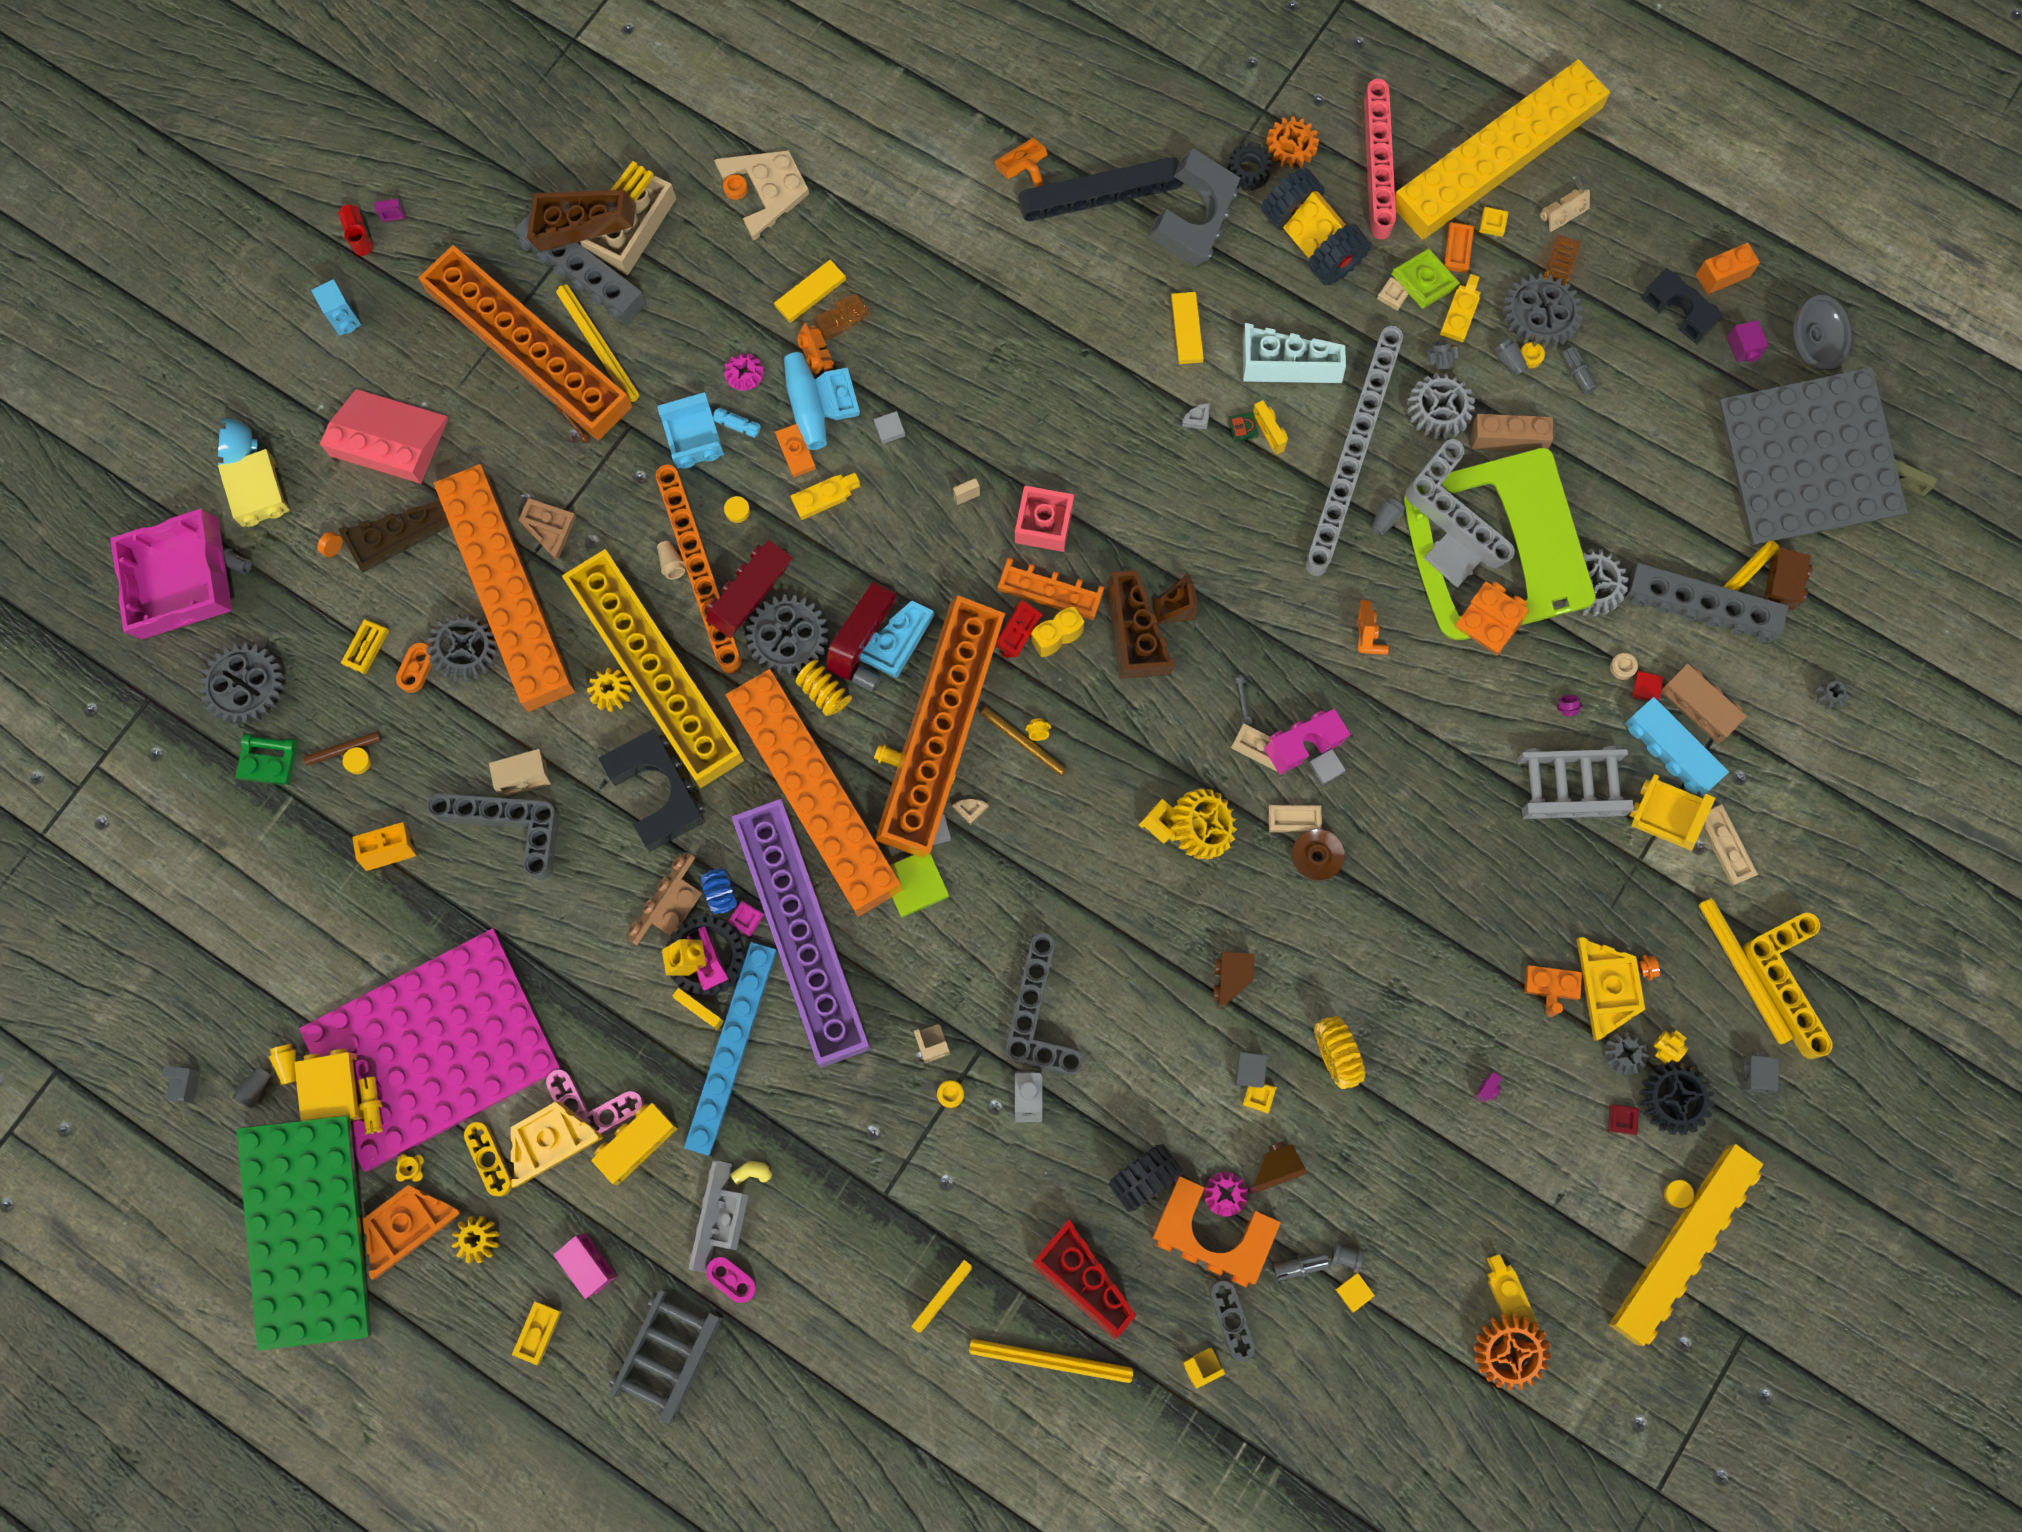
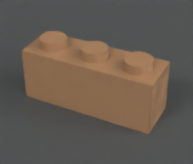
[1471,414,1553,452]
[1661,663,1747,744]

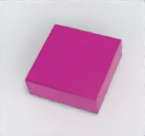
[727,900,765,937]

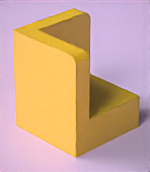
[1182,1348,1226,1389]

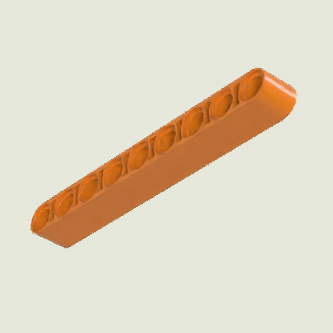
[656,465,742,674]

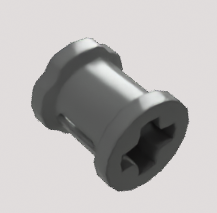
[1330,1241,1364,1273]

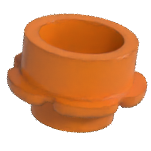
[1638,955,1660,980]

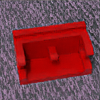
[995,600,1043,658]

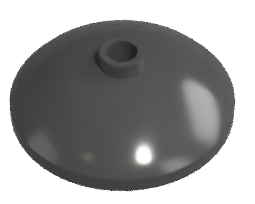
[1793,295,1851,370]

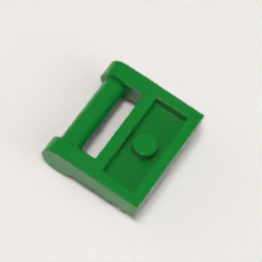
[235,733,298,786]

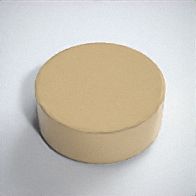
[1610,653,1638,680]

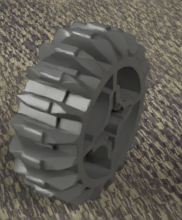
[426,613,497,682]

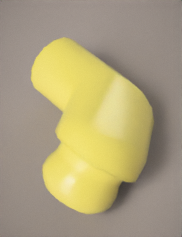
[730,1161,772,1185]

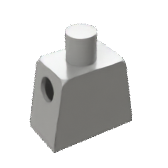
[1015,1070,1042,1122]

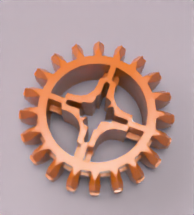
[1473,1312,1551,1391]

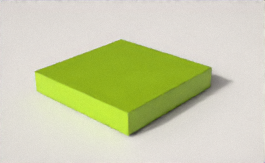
[1391,248,1460,309]
[890,854,949,918]

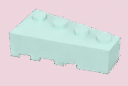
[1243,323,1346,383]

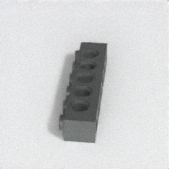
[514,212,646,324]
[1624,563,1789,642]

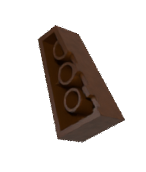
[527,190,636,252]
[1107,570,1175,679]

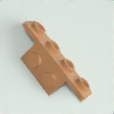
[626,852,702,945]

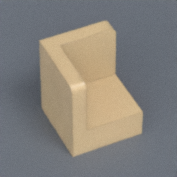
[913,1024,950,1063]

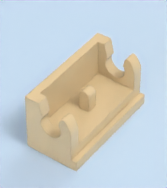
[489,749,551,798]

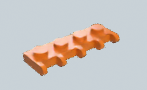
[998,557,1105,620]

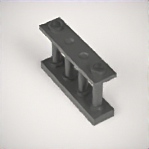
[609,1289,723,1424]

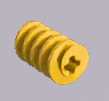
[796,660,852,716]

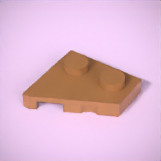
[519,498,576,560]

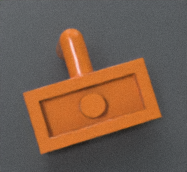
[994,137,1048,187]
[1357,600,1389,655]
[1524,965,1582,1017]

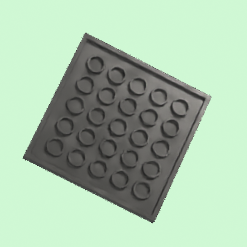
[1718,367,1908,546]

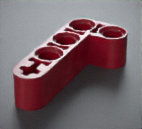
[826,581,897,681]

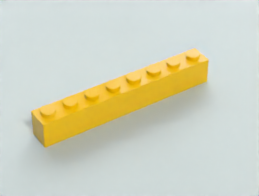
[1608,1144,1763,1346]

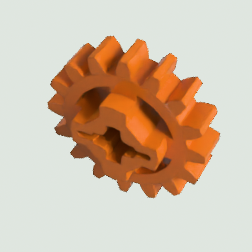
[1266,116,1319,169]

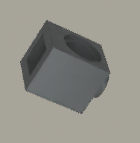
[1742,1052,1779,1093]

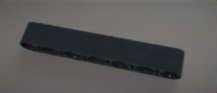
[1018,157,1184,221]

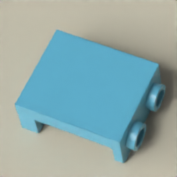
[657,392,724,469]

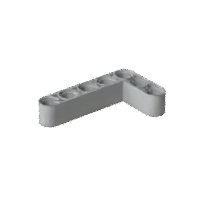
[1405,439,1514,569]

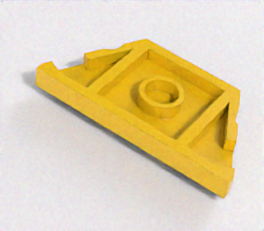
[1576,937,1645,1041]
[511,1101,603,1188]

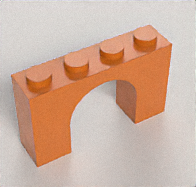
[1152,1177,1281,1288]

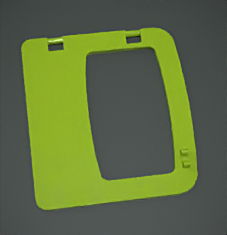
[1404,448,1595,640]

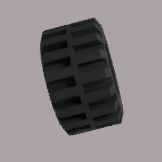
[1108,1144,1183,1212]

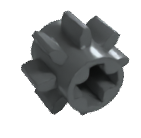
[1427,339,1459,369]
[1814,677,1850,710]

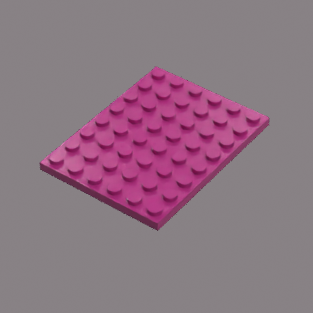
[299,928,562,1172]

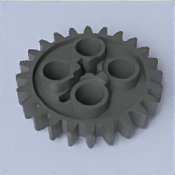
[1502,273,1584,349]
[746,595,829,677]
[199,643,285,726]

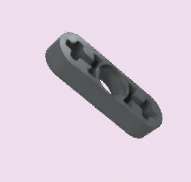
[1210,1281,1255,1361]

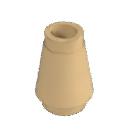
[657,541,685,580]

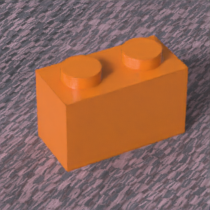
[1696,243,1760,295]

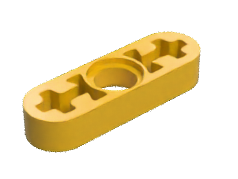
[464,1122,512,1197]

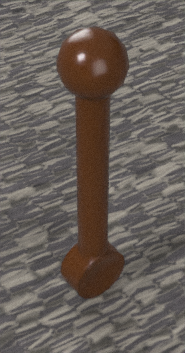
[556,406,590,443]

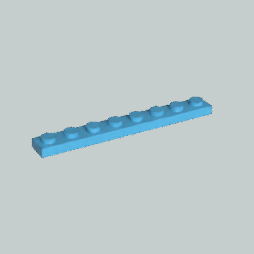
[684,942,777,1156]

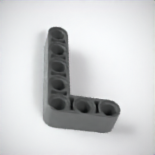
[427,794,560,881]
[1006,933,1083,1076]

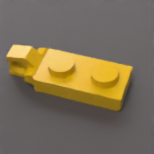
[1440,274,1481,343]
[790,473,861,520]
[1486,1254,1538,1334]

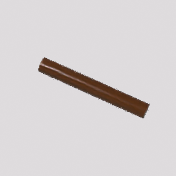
[303,731,382,766]

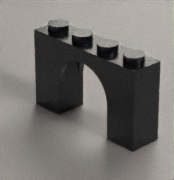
[598,729,706,852]

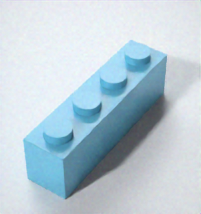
[1625,697,1729,797]

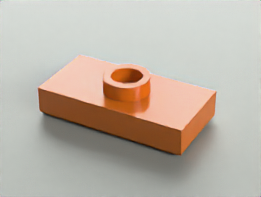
[775,424,816,478]

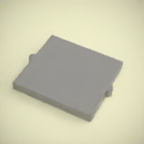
[1424,533,1482,588]

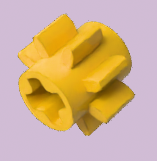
[1653,1030,1688,1064]

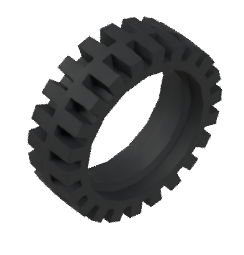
[666,916,745,997]

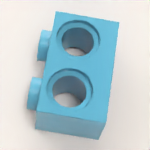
[311,279,361,336]

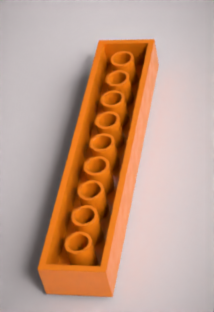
[418,245,633,441]
[433,464,575,712]
[874,595,1005,858]
[725,669,903,917]

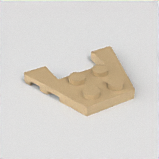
[714,151,809,241]

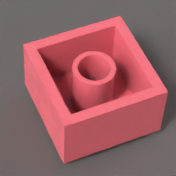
[1015,486,1074,552]

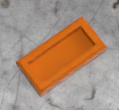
[1444,222,1474,273]

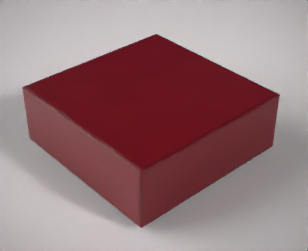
[1608,1104,1639,1136]

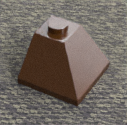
[1248,1141,1307,1195]

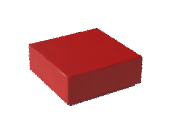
[1632,671,1663,701]

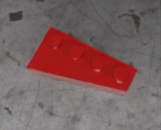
[1031,1219,1136,1340]

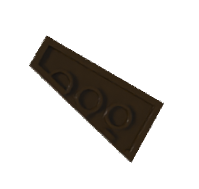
[338,501,450,573]

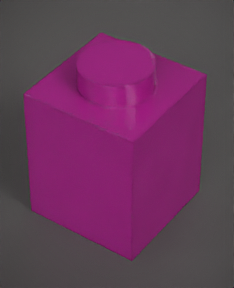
[1727,320,1769,363]

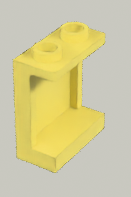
[218,449,290,527]

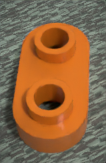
[396,643,433,693]

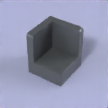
[1234,1052,1267,1088]
[161,1066,200,1104]

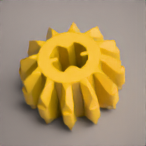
[587,667,632,712]
[451,1216,500,1263]

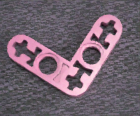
[546,1070,645,1134]

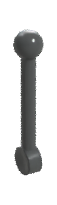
[1235,675,1252,726]

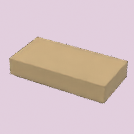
[1268,805,1322,833]

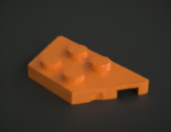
[363,1185,462,1280]

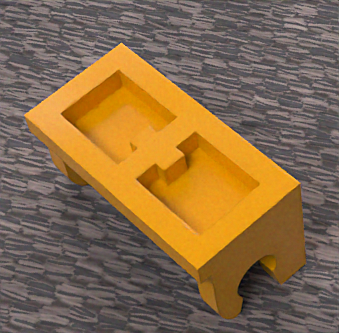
[352,822,417,871]

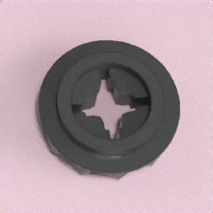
[1604,1032,1649,1075]

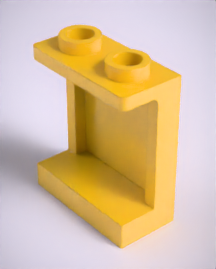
[1630,774,1716,851]
[294,1049,364,1121]

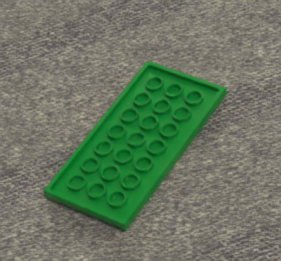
[237,1115,371,1351]

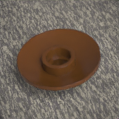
[1292,829,1345,881]

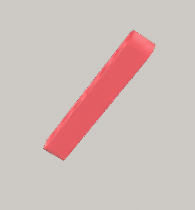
[1364,79,1396,239]

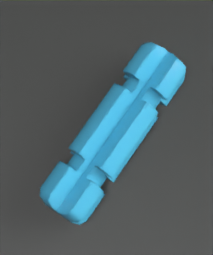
[713,408,761,438]

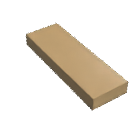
[1703,804,1758,886]

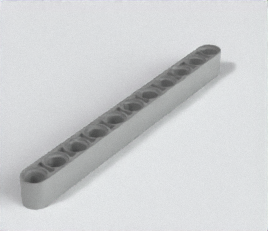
[1305,326,1403,576]

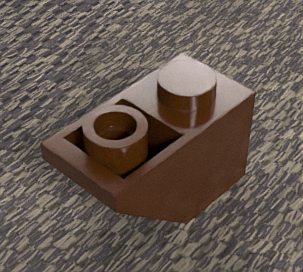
[1213,951,1255,1009]

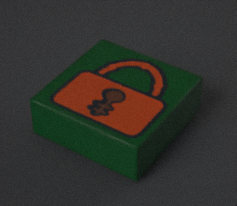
[1228,412,1259,442]

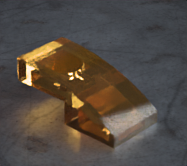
[813,293,869,341]

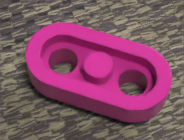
[706,1257,757,1303]

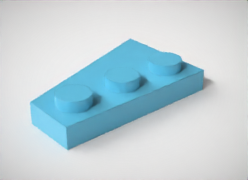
[860,601,935,678]

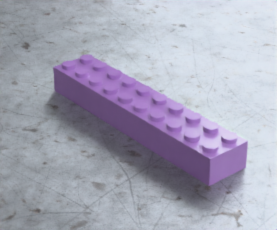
[732,799,871,1068]

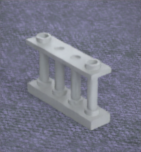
[1517,746,1634,819]

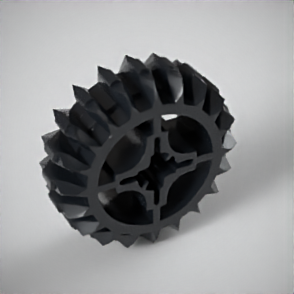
[1639,1062,1715,1136]

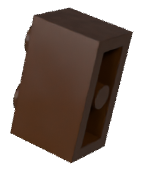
[1764,548,1812,610]

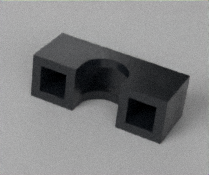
[1641,268,1724,345]

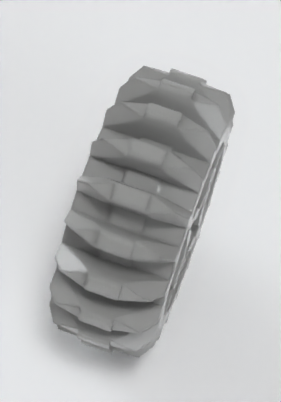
[1407,373,1475,440]
[1565,548,1628,617]

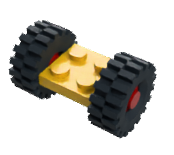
[1261,168,1372,286]

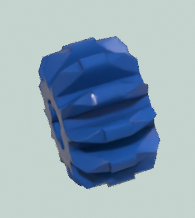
[701,868,737,914]

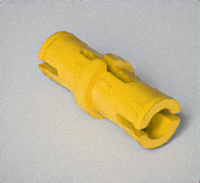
[358,1077,383,1134]

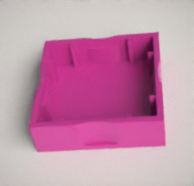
[110,509,232,639]

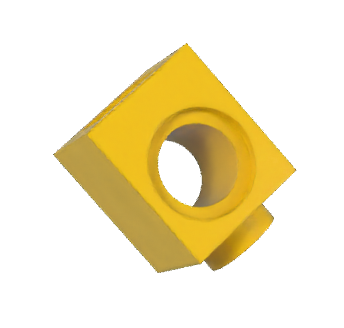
[662,939,706,976]

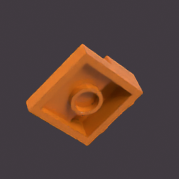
[1455,582,1529,656]

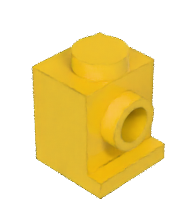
[1139,799,1176,844]

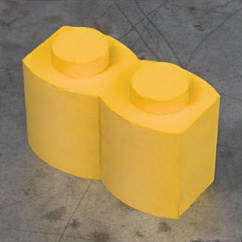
[1031,607,1084,657]

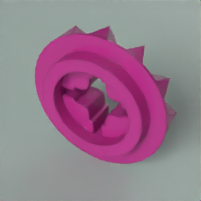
[724,353,764,391]
[1204,1172,1247,1216]

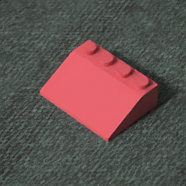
[320,389,448,484]

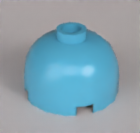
[218,417,258,465]

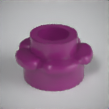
[1557,695,1583,716]

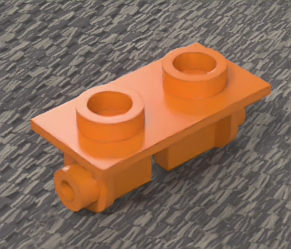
[797,323,834,378]

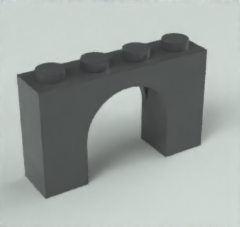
[1148,148,1240,267]

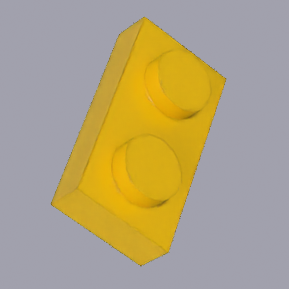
[1253,400,1288,455]
[512,1301,562,1365]

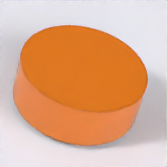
[723,174,748,200]
[317,531,343,558]

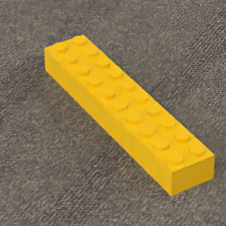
[1395,59,1611,240]
[562,549,744,789]

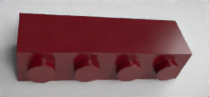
[705,540,793,639]

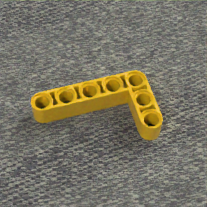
[1742,913,1833,1059]

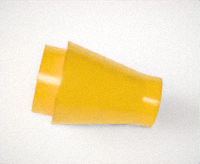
[268,1044,296,1085]

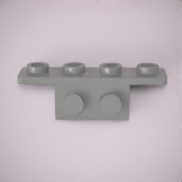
[689,1160,749,1273]

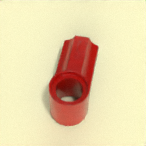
[337,204,374,256]

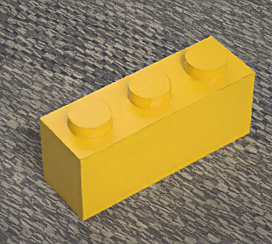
[591,1103,678,1186]

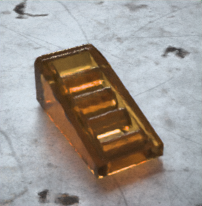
[1543,235,1581,285]

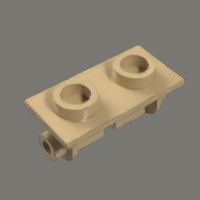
[1540,189,1590,232]

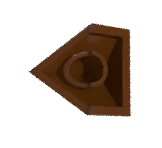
[1153,573,1198,624]

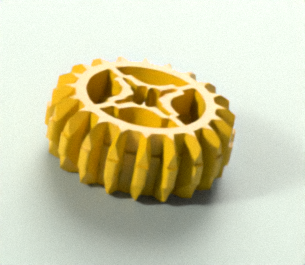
[1169,788,1237,860]
[1314,1016,1366,1089]

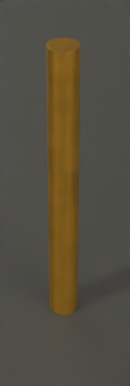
[980,707,1067,777]

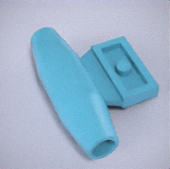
[784,352,860,450]

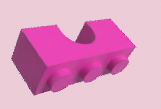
[1264,709,1351,775]

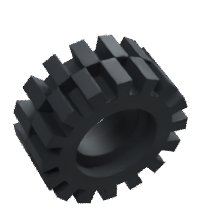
[1228,142,1272,191]

